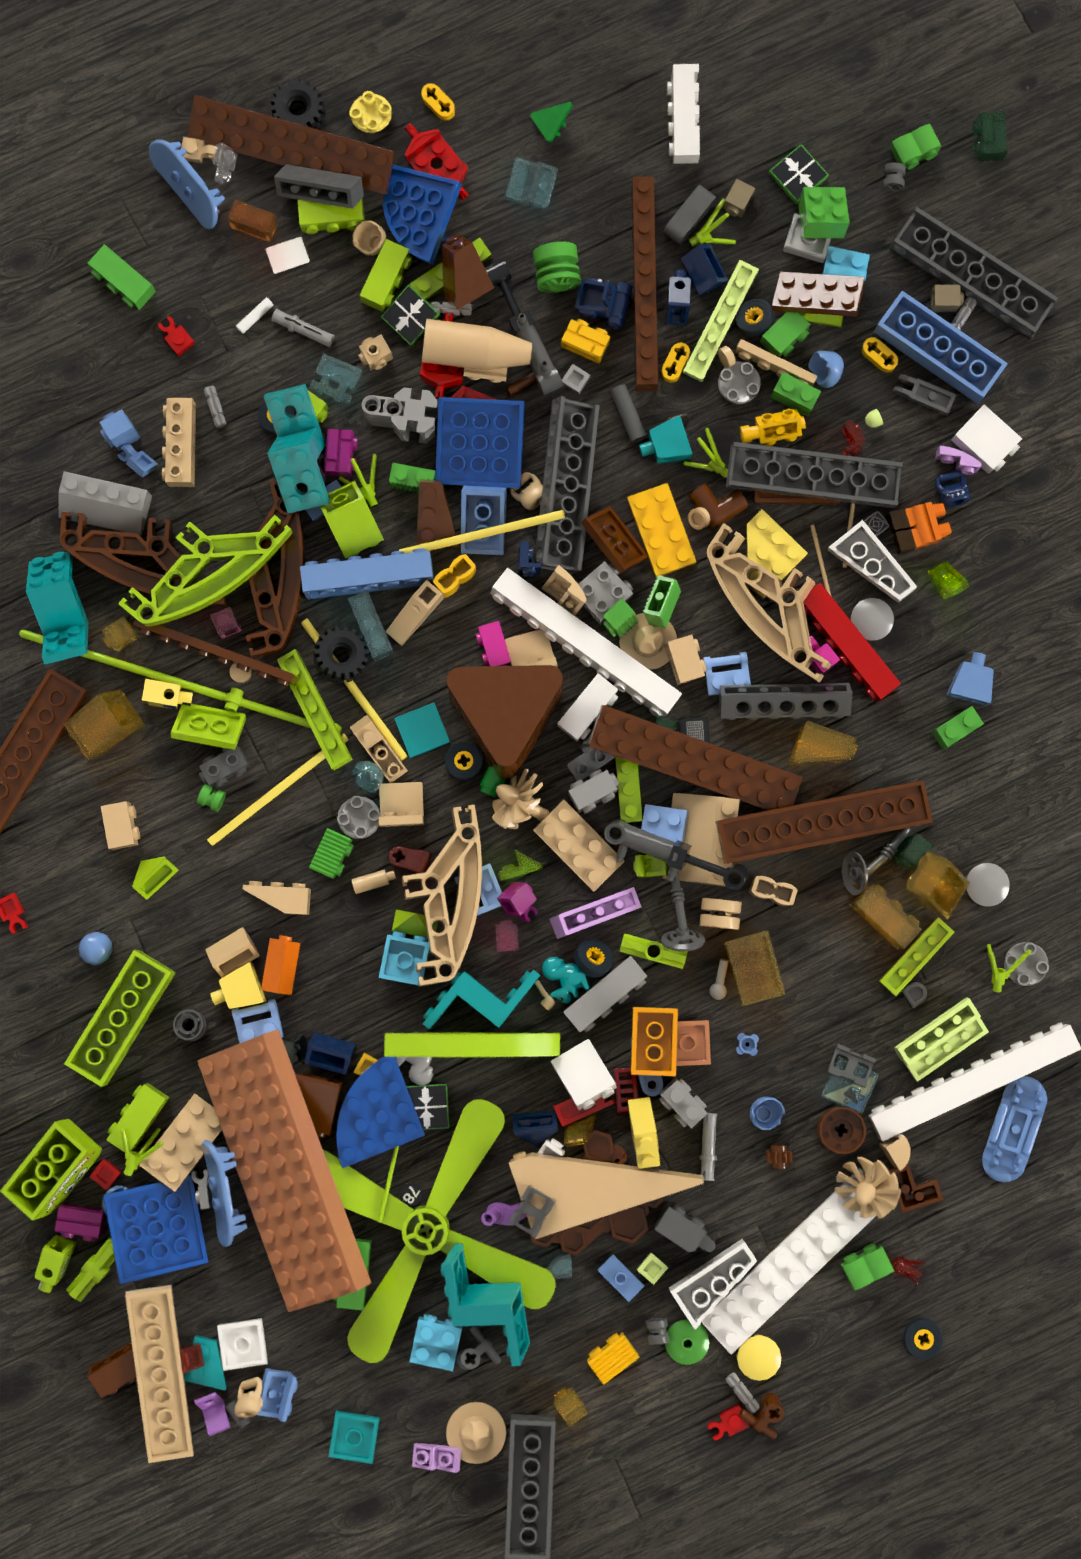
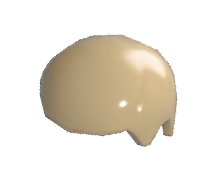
[353,220,386,256]

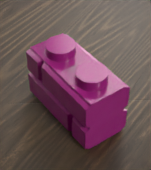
[324,429,358,477]
[55,1203,106,1241]

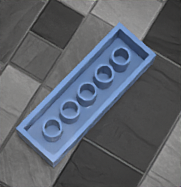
[874,291,1008,404]
[300,548,434,599]

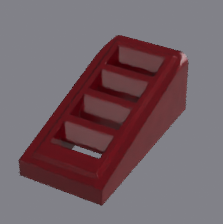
[614,1068,638,1116]

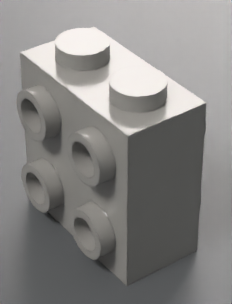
[578,561,633,625]
[568,769,619,814]
[659,1078,708,1128]

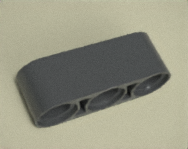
[663,185,717,245]

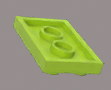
[171,704,246,750]

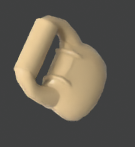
[509,472,543,510]
[235,1377,263,1418]

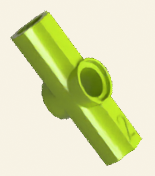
[619,933,688,969]
[66,1237,115,1302]

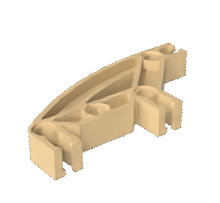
[707,523,832,683]
[402,805,482,987]

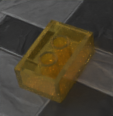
[906,850,970,920]
[849,884,922,949]
[723,931,786,1006]

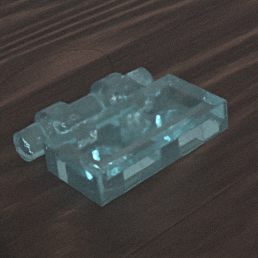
[310,353,363,404]

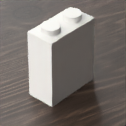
[951,405,1022,474]
[551,1039,617,1110]

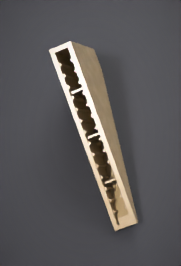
[509,1151,704,1239]

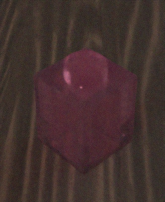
[210,607,242,639]
[495,920,519,952]

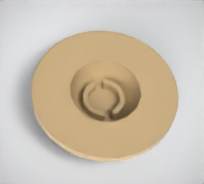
[619,613,677,670]
[446,1402,506,1464]

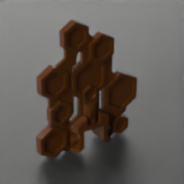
[529,1129,663,1256]

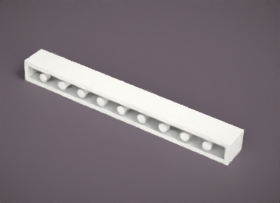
[491,568,682,719]
[868,1022,1081,1141]

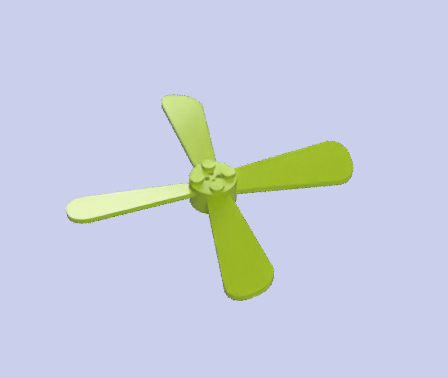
[323,1099,556,1363]

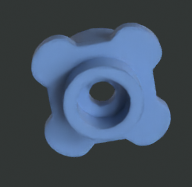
[736,1033,759,1056]

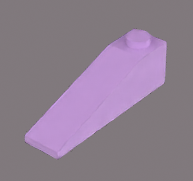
[550,887,641,939]

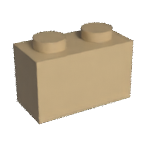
[664,635,706,685]
[101,801,140,850]

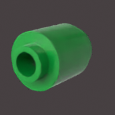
[480,766,506,798]

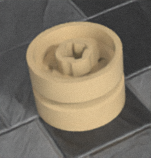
[699,898,742,930]

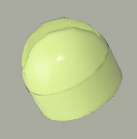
[865,409,883,428]

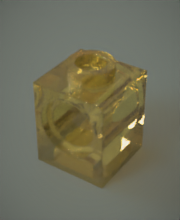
[102,617,139,652]
[554,1387,588,1427]

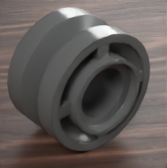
[173,1009,207,1042]

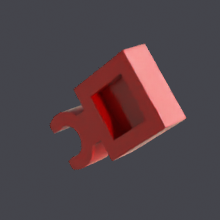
[158,316,195,356]
[0,893,28,934]
[707,1404,749,1440]

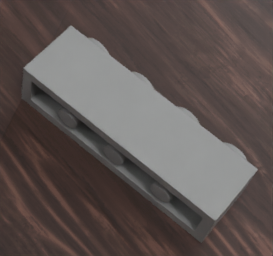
[563,956,647,1032]

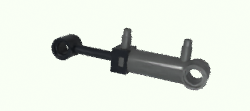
[484,259,563,395]
[604,819,749,890]

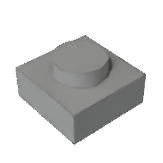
[562,364,590,395]

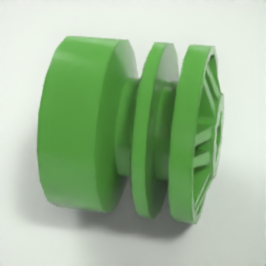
[533,242,581,293]

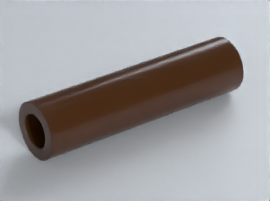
[506,372,537,397]

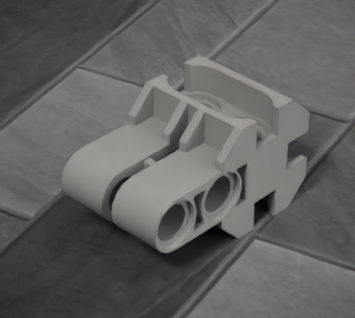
[362,387,438,444]

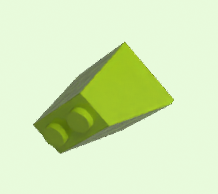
[320,481,384,558]

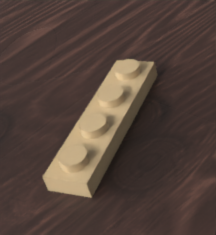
[735,339,817,387]

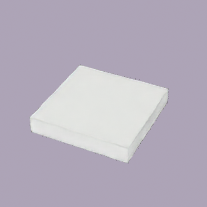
[217,1318,268,1371]

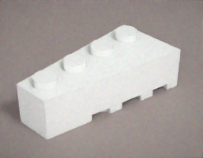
[667,64,700,164]
[828,520,917,603]
[669,1239,757,1330]

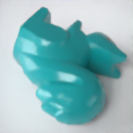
[542,957,591,1004]

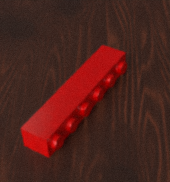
[803,583,901,702]

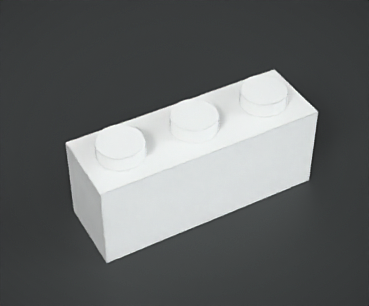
[557,674,618,742]

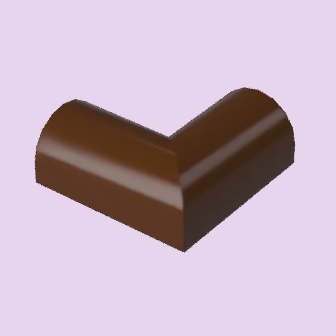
[689,484,748,531]
[887,1164,944,1213]

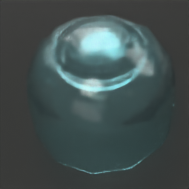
[352,761,384,793]

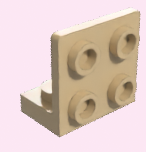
[505,629,558,668]
[379,782,424,827]

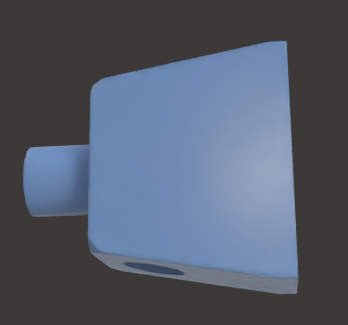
[946,652,993,706]

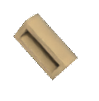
[205,927,260,978]
[879,1134,911,1171]

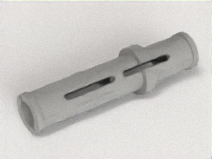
[271,309,335,348]
[699,1113,717,1181]

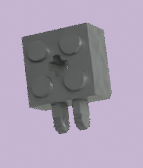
[653,1202,716,1253]

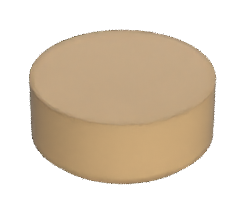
[718,346,736,368]
[688,507,710,530]
[230,663,252,683]

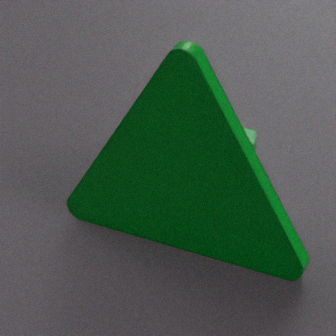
[530,102,573,143]

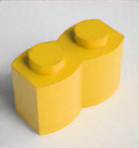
[433,554,476,598]

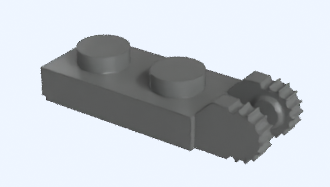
[893,374,956,416]

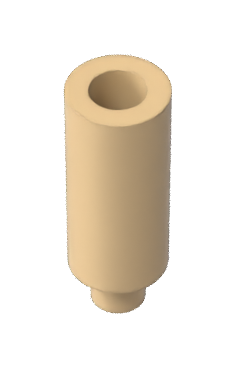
[351,869,396,894]

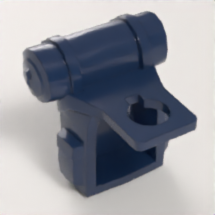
[575,278,633,330]

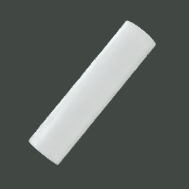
[236,297,273,334]

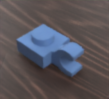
[118,443,158,477]

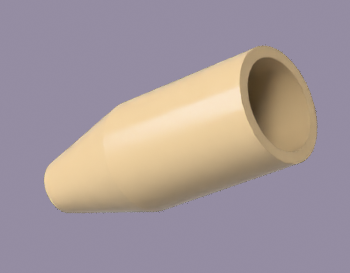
[422,319,532,383]

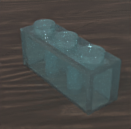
[348,591,394,661]

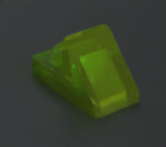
[928,561,969,600]
[498,849,543,882]

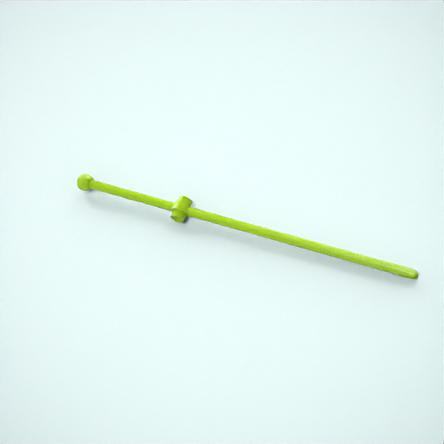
[19,630,342,735]

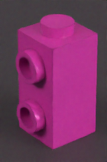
[476,621,512,666]

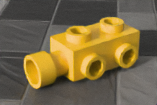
[740,409,806,446]

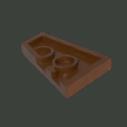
[416,479,460,547]

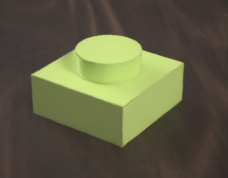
[637,1252,668,1285]

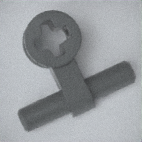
[456,1326,501,1369]

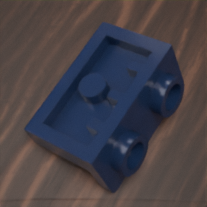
[518,541,541,579]

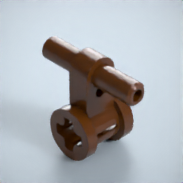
[739,1393,784,1440]

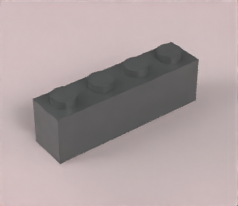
[274,164,364,209]

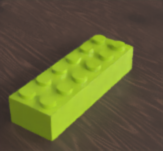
[64,950,176,1087]

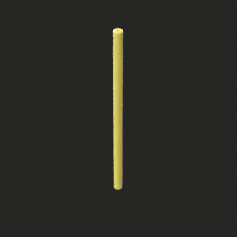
[399,510,565,554]
[301,618,408,761]
[207,733,349,846]

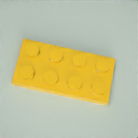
[627,483,696,578]

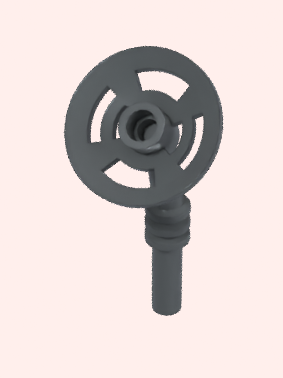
[842,828,911,895]
[661,866,705,951]

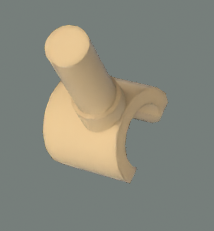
[535,980,555,1011]

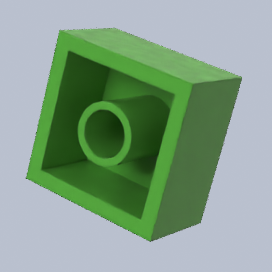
[798,187,850,238]

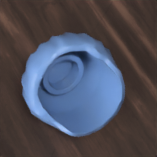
[808,351,844,388]

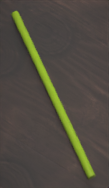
[378,1146,399,1223]

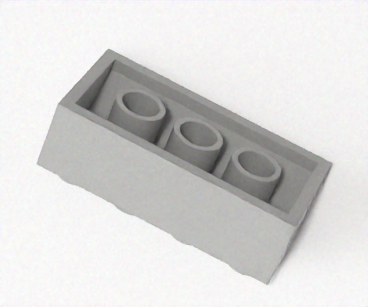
[58,471,152,537]

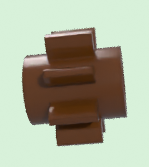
[766,1145,793,1169]

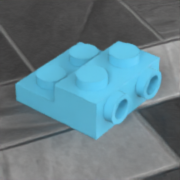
[822,246,870,279]
[379,931,430,985]
[410,1314,462,1371]

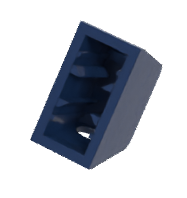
[666,270,691,325]

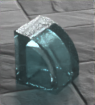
[547,1252,572,1279]

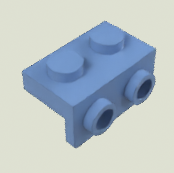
[257,1368,298,1422]

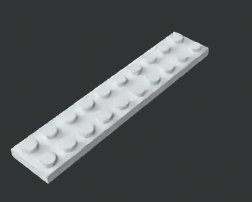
[702,1168,875,1354]

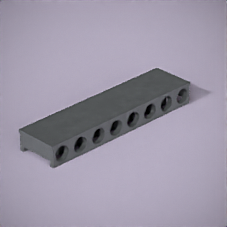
[890,207,1058,339]
[534,396,600,575]
[726,442,903,509]

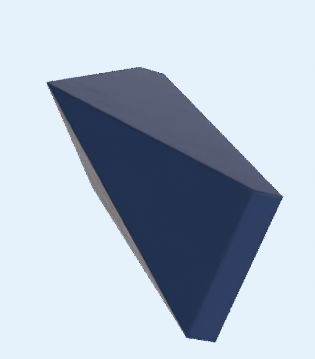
[512,1111,558,1146]

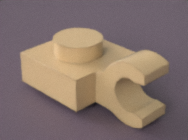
[181,137,219,163]

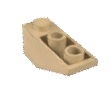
[386,580,444,646]
[350,715,408,783]
[243,881,311,915]

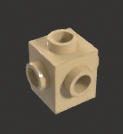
[358,334,393,370]

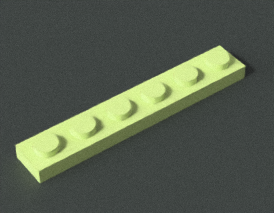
[683,260,759,382]

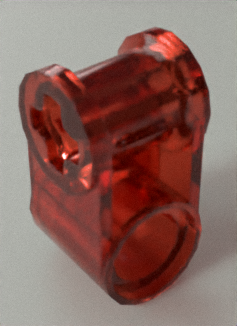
[389,847,432,873]

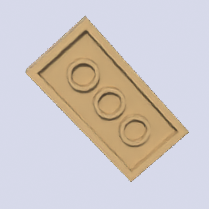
[533,799,625,892]
[140,1094,222,1192]

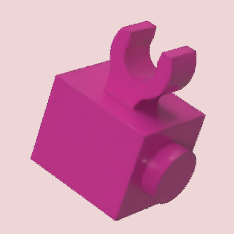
[810,635,840,675]

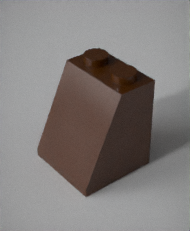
[442,235,494,309]
[296,1072,344,1138]

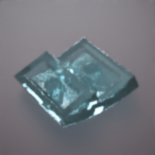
[504,157,558,209]

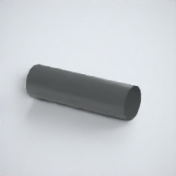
[610,384,647,443]

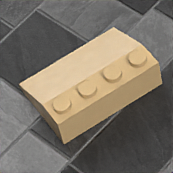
[662,793,740,887]

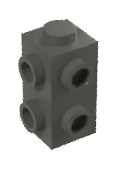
[199,746,251,788]

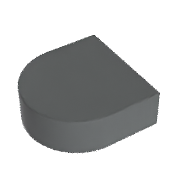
[901,982,927,1008]

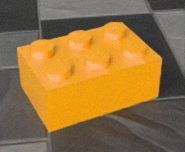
[631,1007,678,1076]

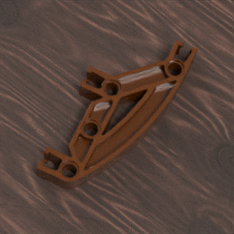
[228,481,305,659]
[60,512,226,607]

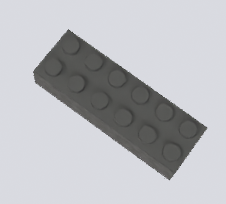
[505,1414,556,1559]

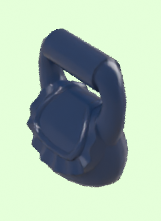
[935,470,970,507]

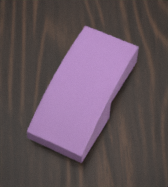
[935,445,982,475]
[412,1443,461,1473]

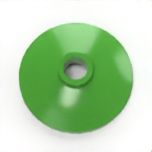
[665,1319,709,1365]

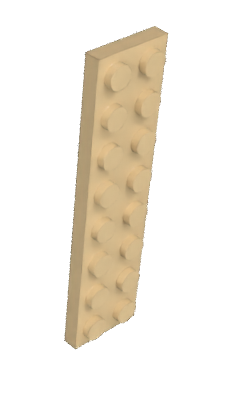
[125,1285,194,1463]

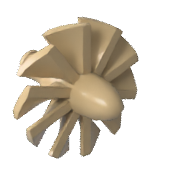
[492,769,549,829]
[835,1157,901,1218]

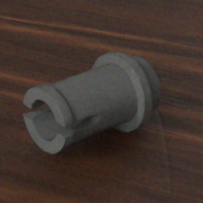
[225,1399,251,1429]

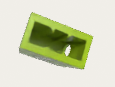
[35,1235,77,1293]

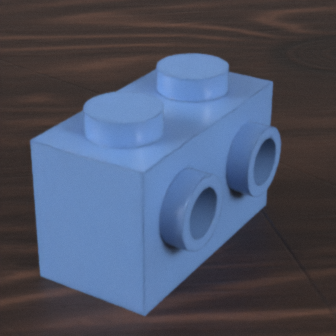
[99,409,141,451]

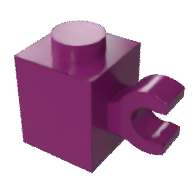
[497,882,538,922]

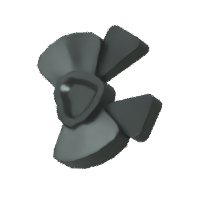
[283,1034,307,1065]

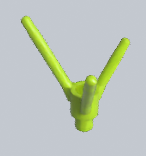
[689,199,736,247]
[683,428,728,478]
[339,454,378,507]
[987,944,1031,992]
[121,1128,164,1176]

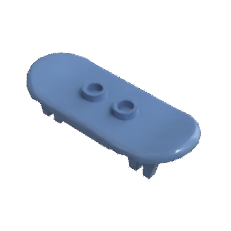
[149,139,225,229]
[982,1076,1047,1182]
[202,1140,247,1247]

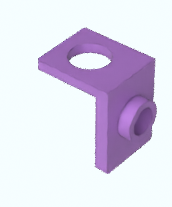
[195,1392,230,1436]

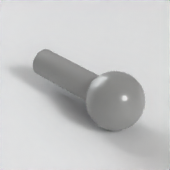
[709,959,729,1000]

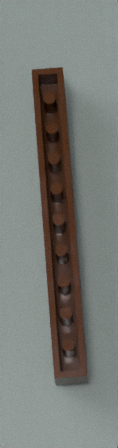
[632,177,658,392]

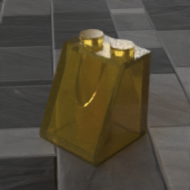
[64,689,145,759]
[787,721,858,767]

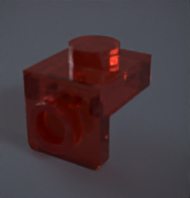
[841,420,865,456]

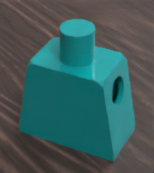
[639,416,692,463]

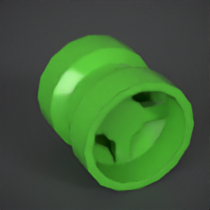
[197,784,226,812]

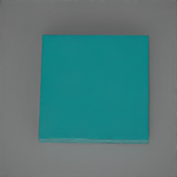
[394,702,450,759]
[328,1410,380,1464]

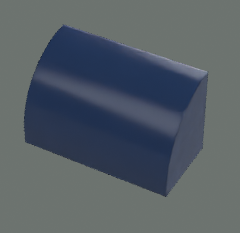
[681,244,729,295]
[304,1032,356,1075]

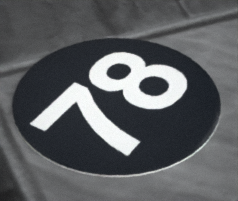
[400,1183,423,1206]

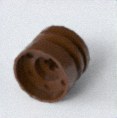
[817,1107,866,1154]

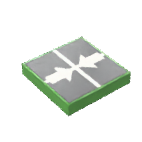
[769,145,829,204]
[381,284,440,346]
[407,1084,450,1130]

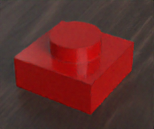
[90,1159,122,1190]

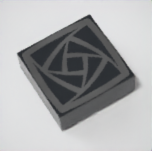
[863,510,891,537]

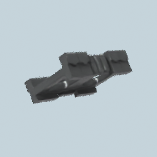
[826,1044,876,1088]
[508,1185,556,1238]

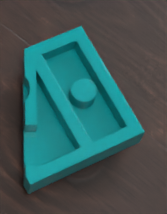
[184,1335,228,1391]

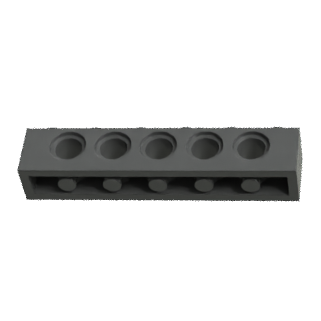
[719,683,852,720]

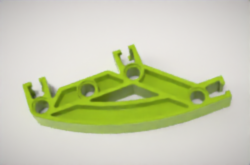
[118,515,293,627]
[385,1032,560,1057]

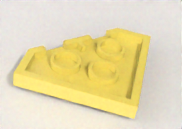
[746,509,808,600]

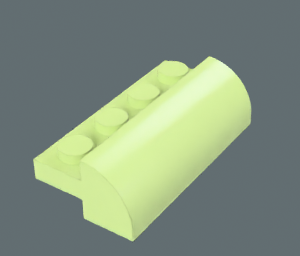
[894,997,989,1082]

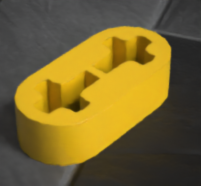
[421,84,455,121]
[862,337,898,373]
[661,343,690,383]

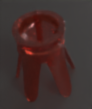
[890,1256,925,1284]

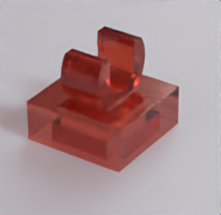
[180,1343,205,1372]

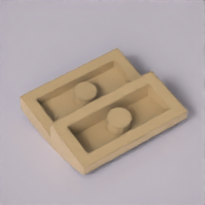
[541,565,587,616]

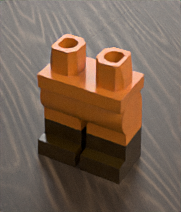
[887,502,952,555]

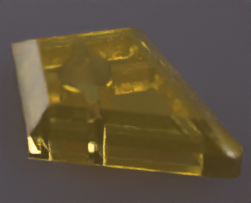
[564,1114,597,1147]

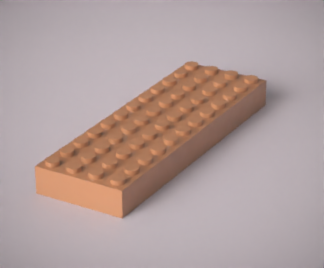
[197,1029,371,1312]

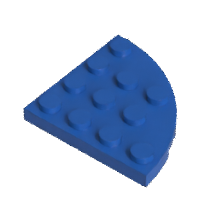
[382,165,462,265]
[336,1056,425,1168]

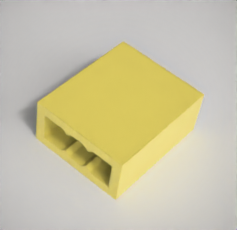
[628,1097,660,1169]

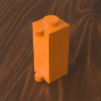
[261,935,300,995]

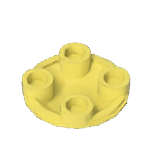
[350,91,392,133]
[736,1334,781,1381]

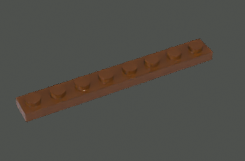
[133,618,298,687]

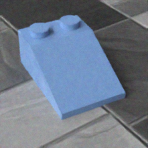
[461,485,507,555]

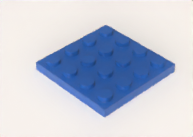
[435,397,525,488]
[103,1175,209,1284]

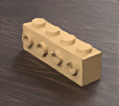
[162,398,196,487]

